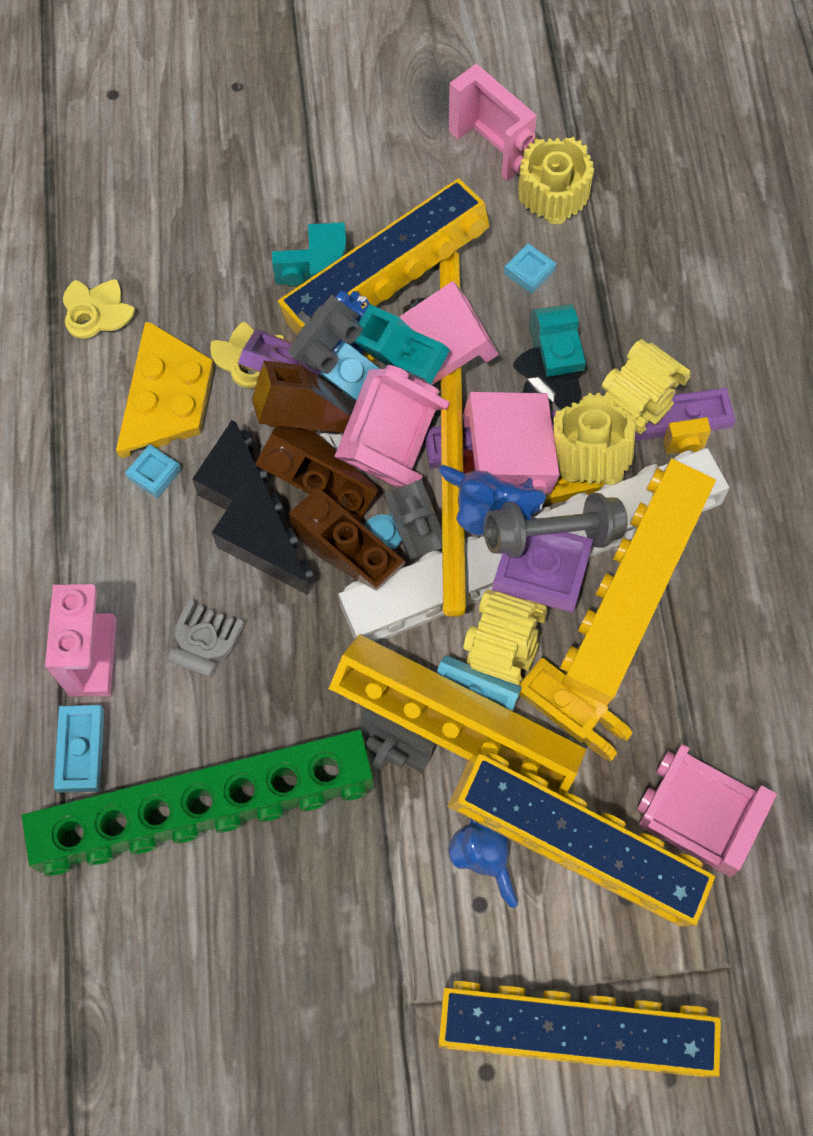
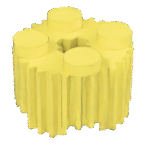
[518,136,594,224]
[601,339,691,435]
[554,393,636,485]
[463,589,547,685]

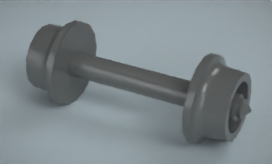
[483,493,627,558]

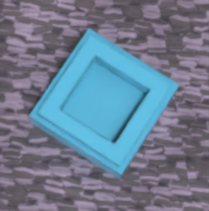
[504,243,556,294]
[125,444,182,499]

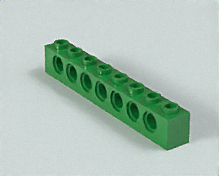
[21,729,374,877]

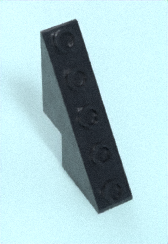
[192,420,315,595]

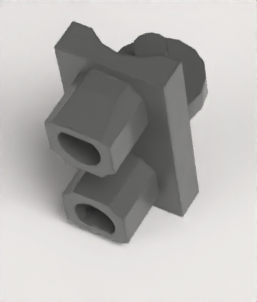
[287,294,363,374]
[383,479,442,562]
[359,708,435,773]

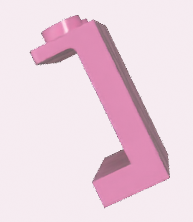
[449,63,537,181]
[400,281,499,385]
[334,365,450,488]
[463,392,559,496]
[45,584,117,697]
[637,744,777,878]

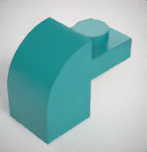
[272,222,347,286]
[354,304,450,385]
[529,304,586,377]

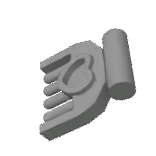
[168,599,245,678]

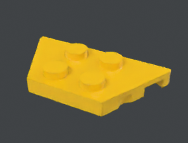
[116,322,215,458]

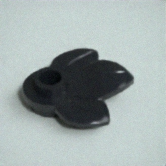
[513,347,582,410]

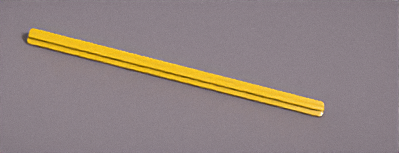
[440,251,466,617]

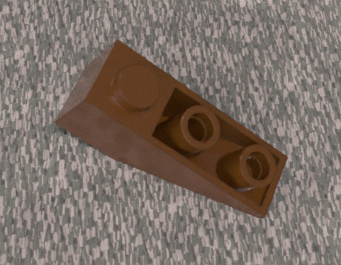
[252,360,356,434]
[255,426,378,521]
[289,487,405,591]

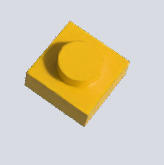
[663,417,711,454]

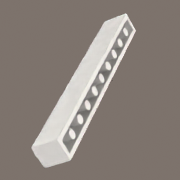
[338,448,730,643]

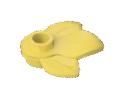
[63,279,135,339]
[210,322,284,389]

